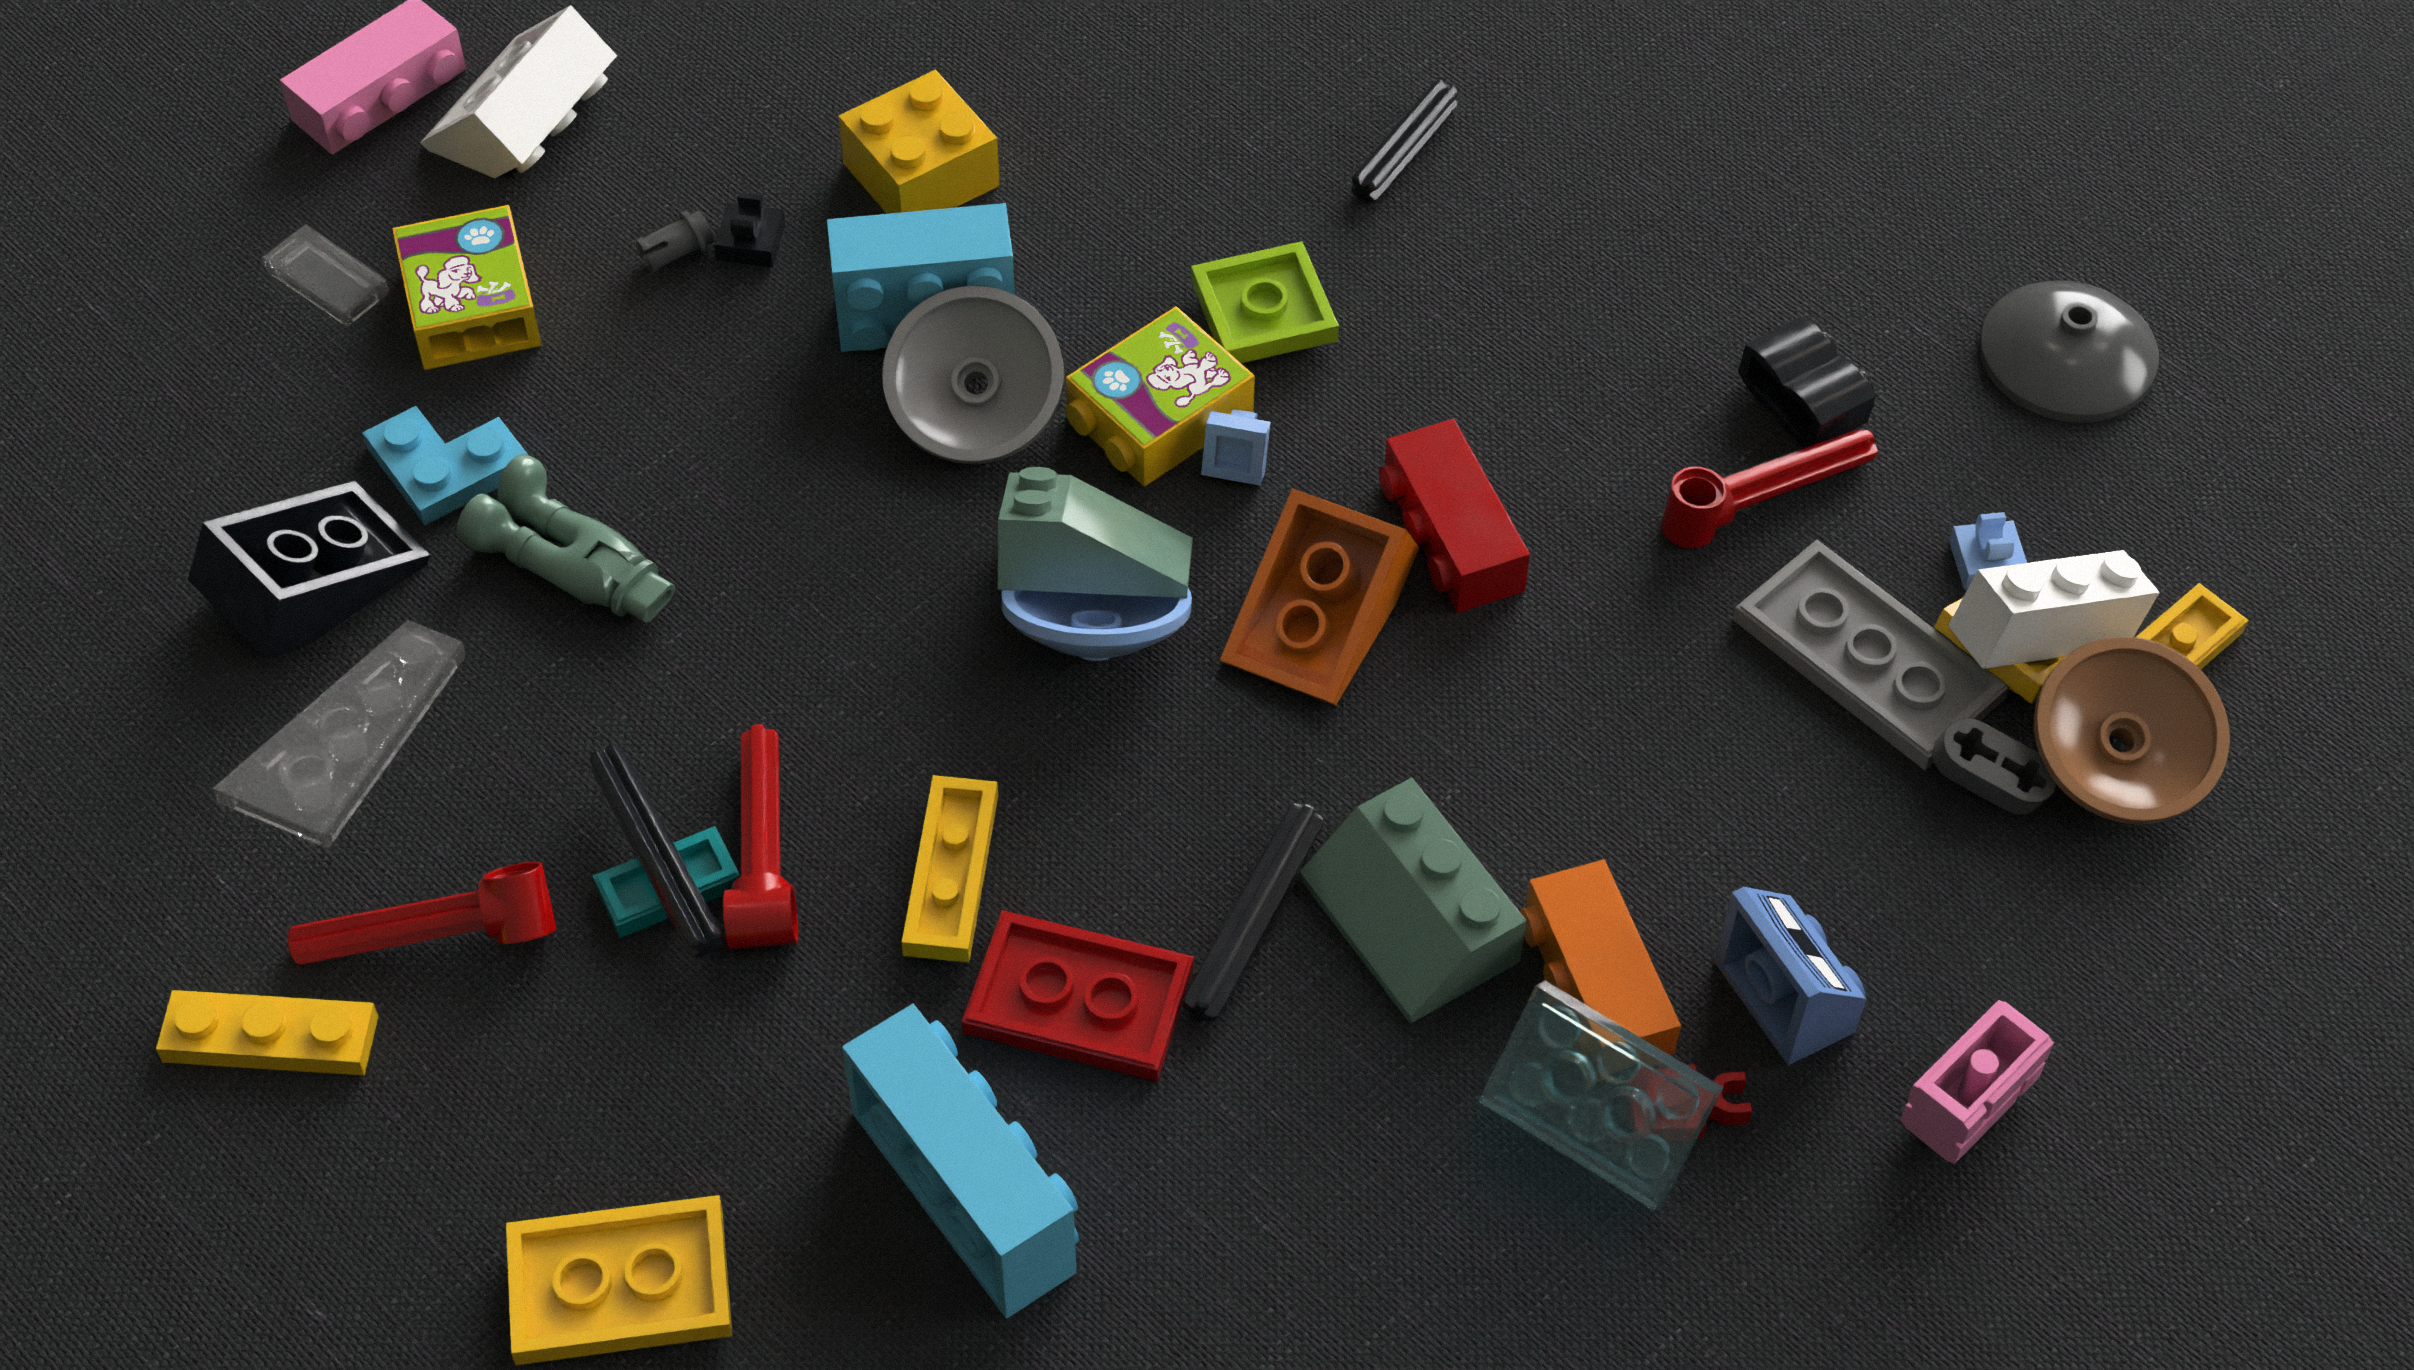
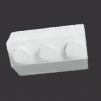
[420,5,617,178]

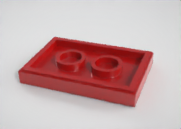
[962,910,1194,1082]

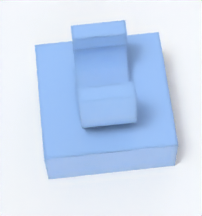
[1201,409,1271,486]
[1949,512,2027,590]

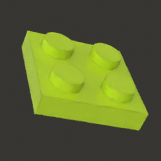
[1191,241,1339,363]

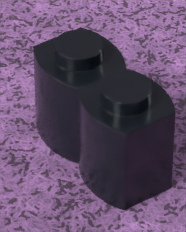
[1738,317,1876,448]

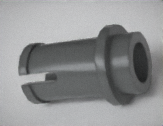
[635,210,714,273]

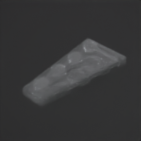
[212,620,466,849]

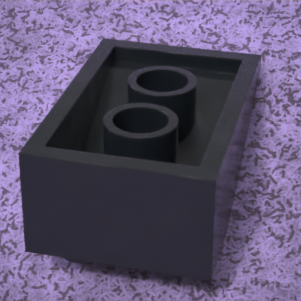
[188,481,430,657]

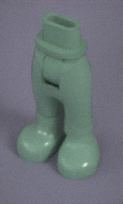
[456,453,675,623]

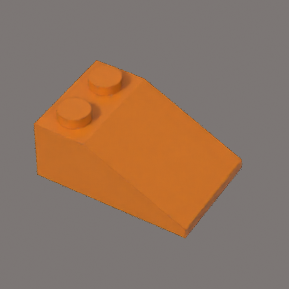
[1220,488,1419,706]

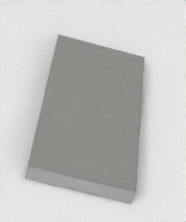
[1733,540,2009,770]

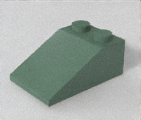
[998,467,1193,598]

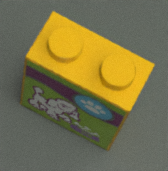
[392,205,542,370]
[1065,306,1255,487]

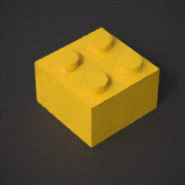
[838,70,1000,214]

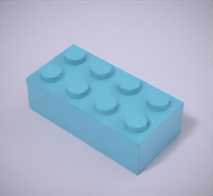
[842,1003,1079,1319]

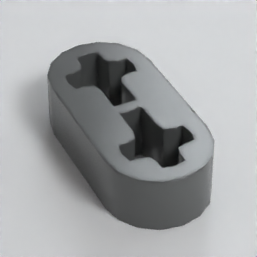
[1932,718,2056,815]

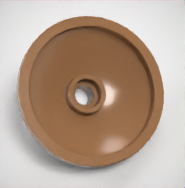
[2034,636,2230,824]

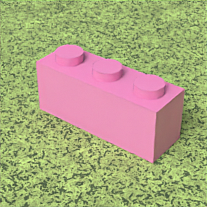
[280,0,466,155]

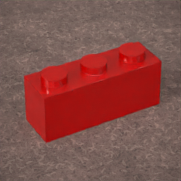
[1379,418,1530,613]

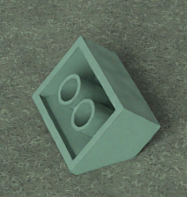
[1299,777,1527,1024]

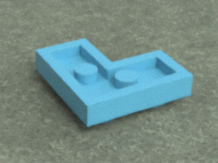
[362,406,528,525]

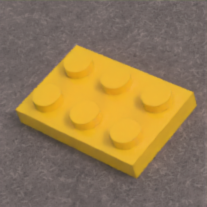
[506,1195,732,1365]

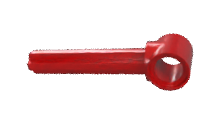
[1661,429,1878,549]
[723,724,798,950]
[288,862,557,965]

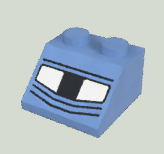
[1714,887,1866,1065]

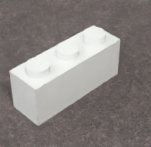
[1948,550,2160,669]

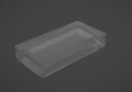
[262,224,390,327]

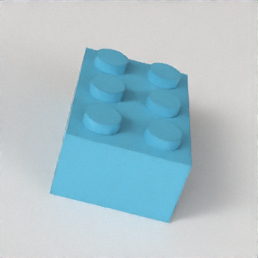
[827,203,1015,352]

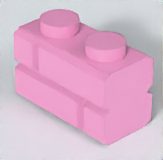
[1900,1000,2054,1164]

